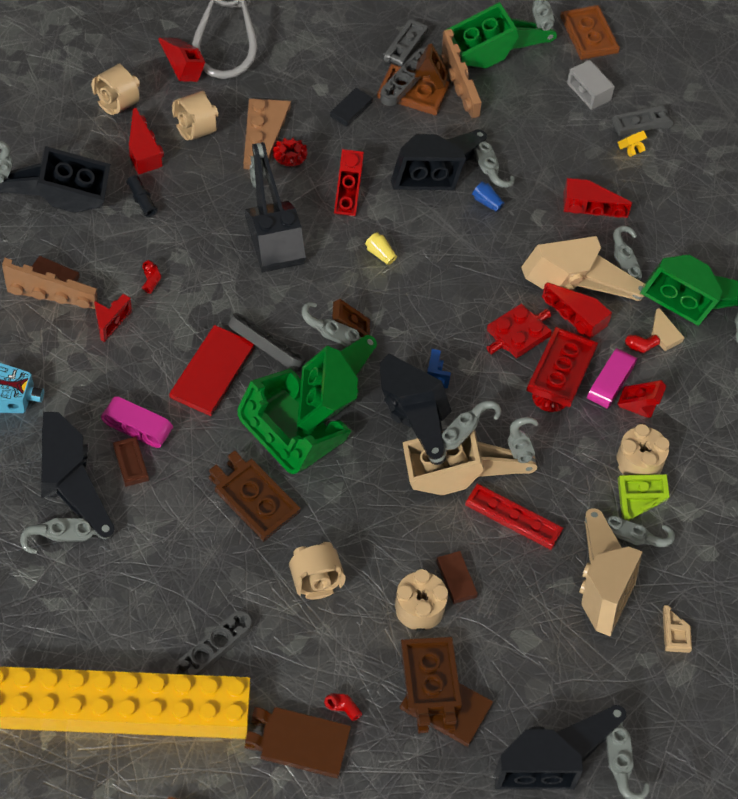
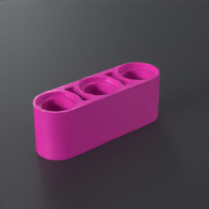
[587,348,638,409]
[101,397,173,448]

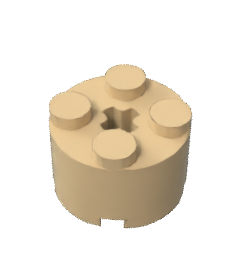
[91,64,140,115]
[172,91,218,141]
[616,424,669,475]
[289,542,346,600]
[395,569,448,630]

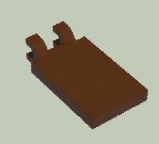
[209,450,301,542]
[401,637,462,733]
[245,707,351,779]

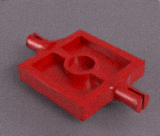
[486,303,552,359]

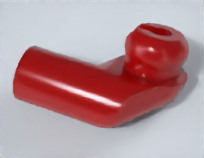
[142,260,161,294]
[625,334,660,353]
[324,693,363,722]

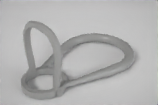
[192,0,258,79]

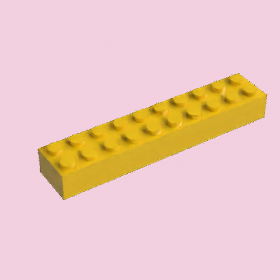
[0,666,250,739]

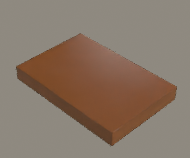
[560,5,620,60]
[377,64,450,115]

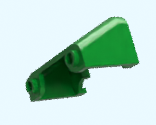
[237,368,351,474]

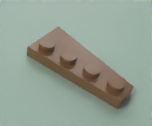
[440,29,481,119]
[244,99,291,169]
[2,258,98,309]

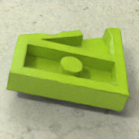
[618,474,669,521]

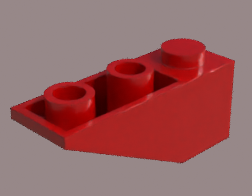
[158,37,205,82]
[129,108,164,175]
[334,149,364,217]
[563,178,632,218]
[542,282,612,339]

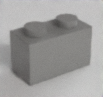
[567,60,615,110]

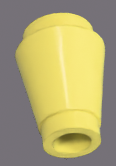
[365,232,397,265]

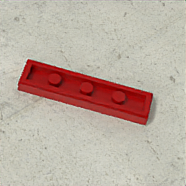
[465,483,563,550]

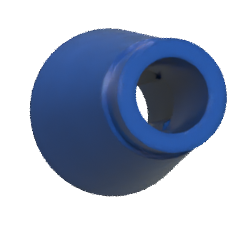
[472,181,505,212]

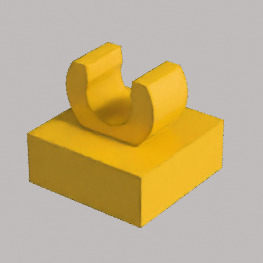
[617,130,647,157]

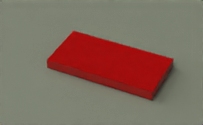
[169,325,255,416]
[526,327,598,407]

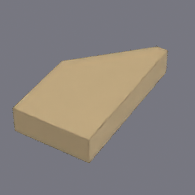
[651,308,684,351]
[663,605,692,653]

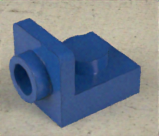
[427,349,451,388]

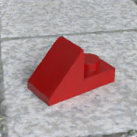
[94,294,132,342]
[617,380,666,418]

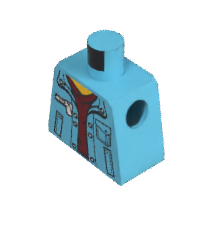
[0,363,44,413]

